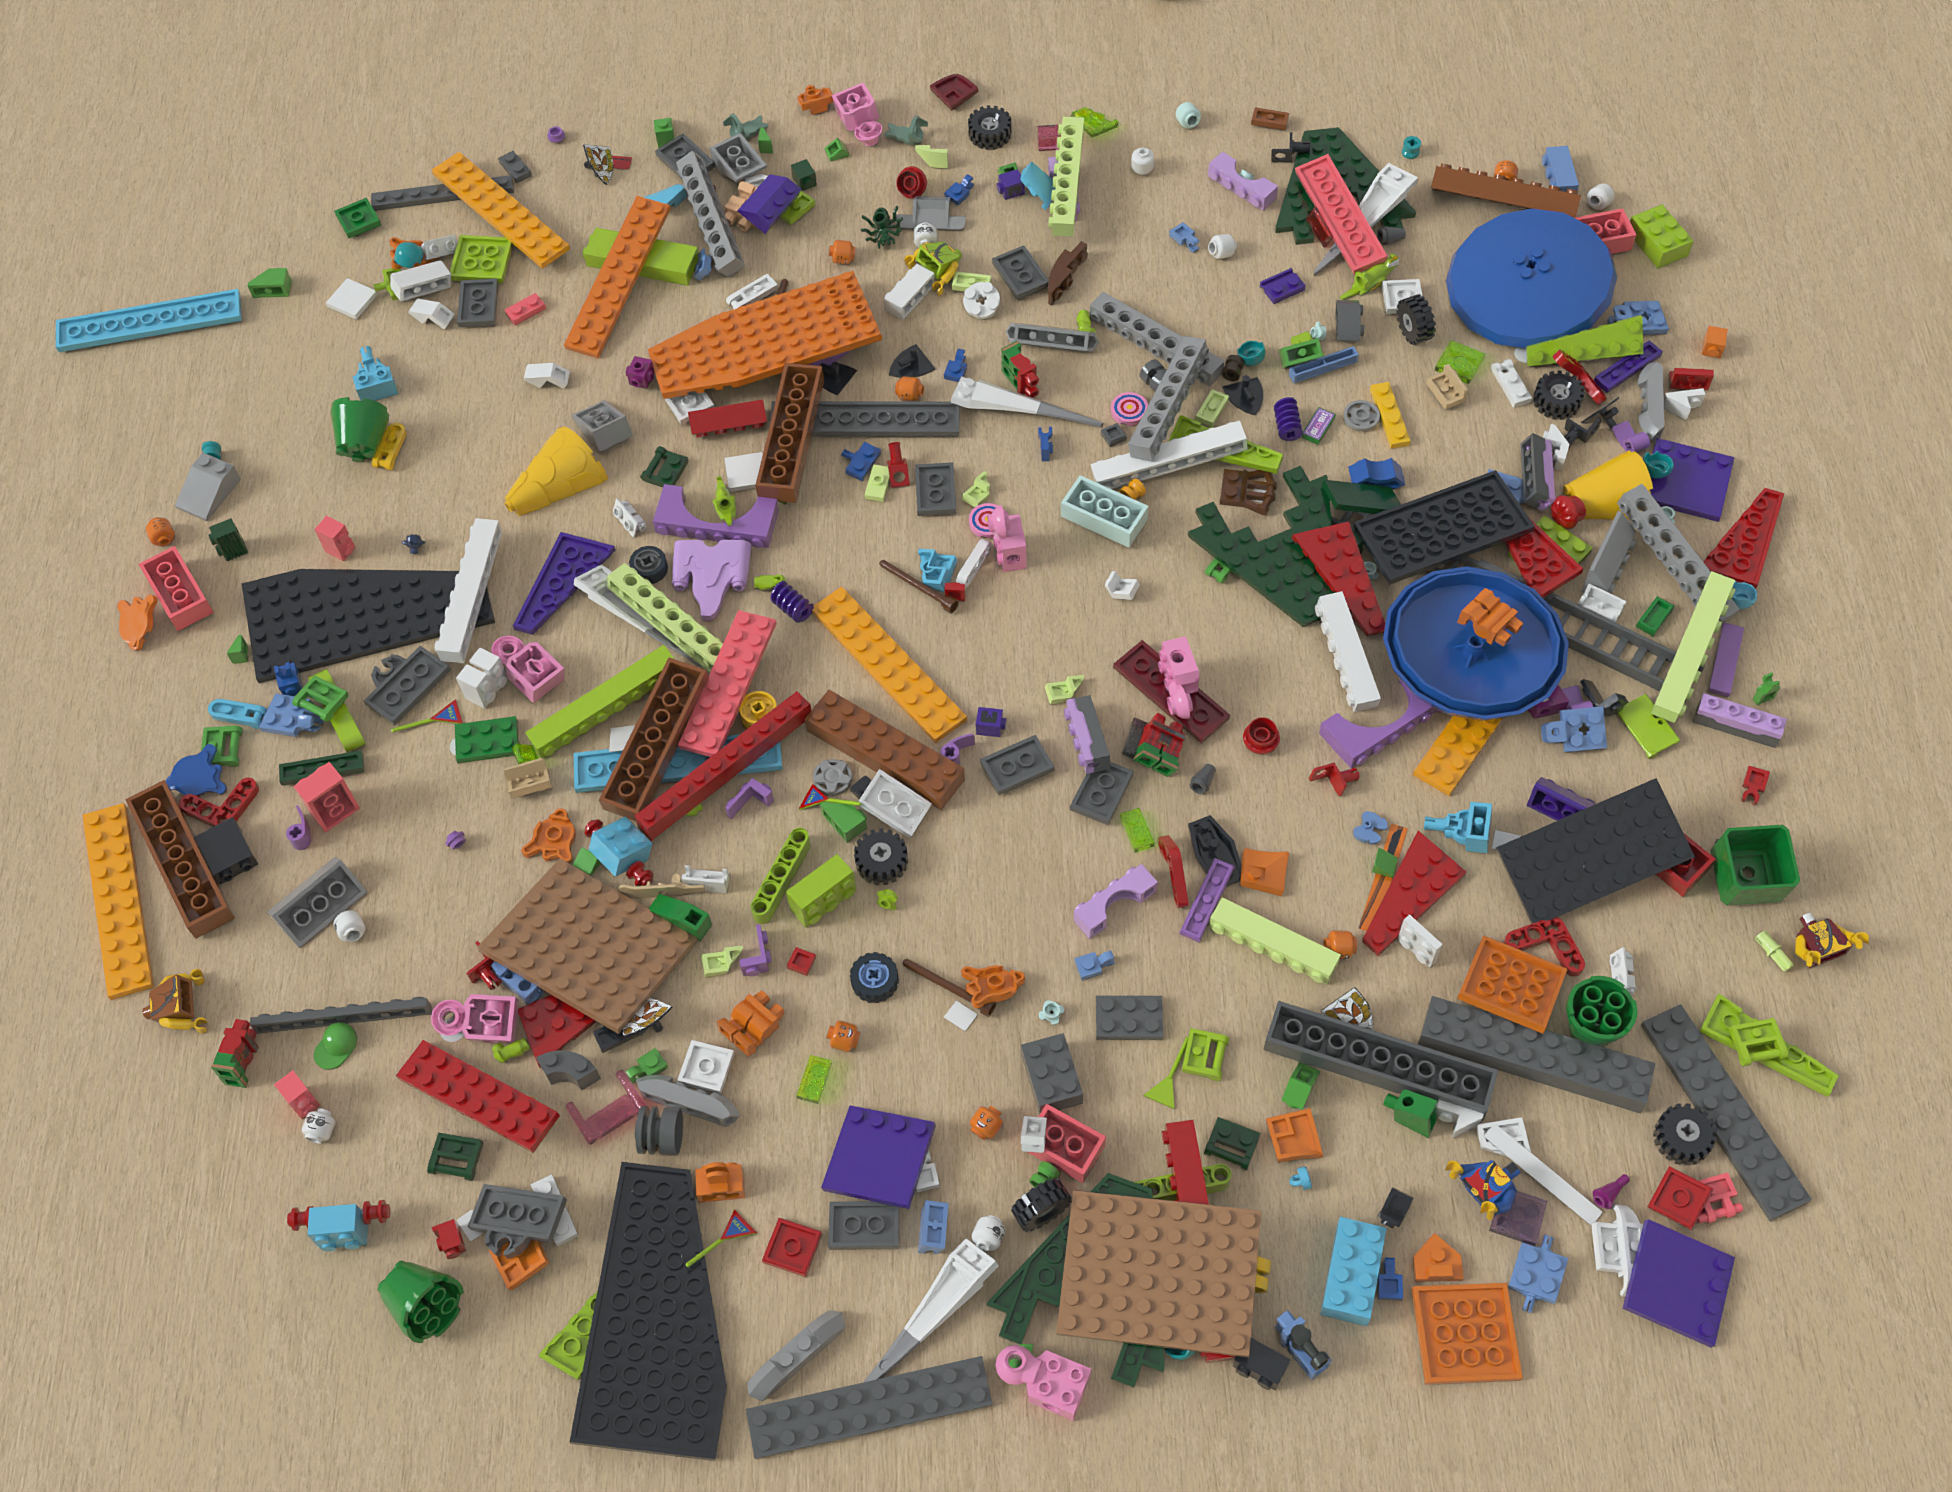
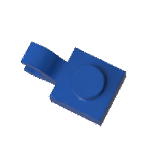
[944,174,974,206]
[944,348,967,382]
[1038,427,1053,462]
[1377,1257,1403,1301]

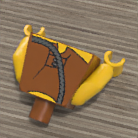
[142,969,208,1033]

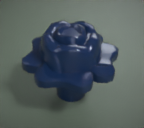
[402,534,426,554]

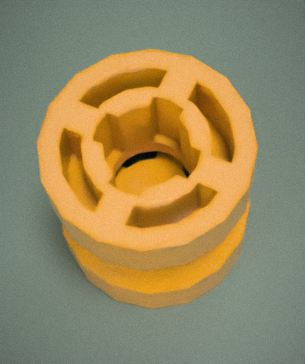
[1119,479,1146,500]

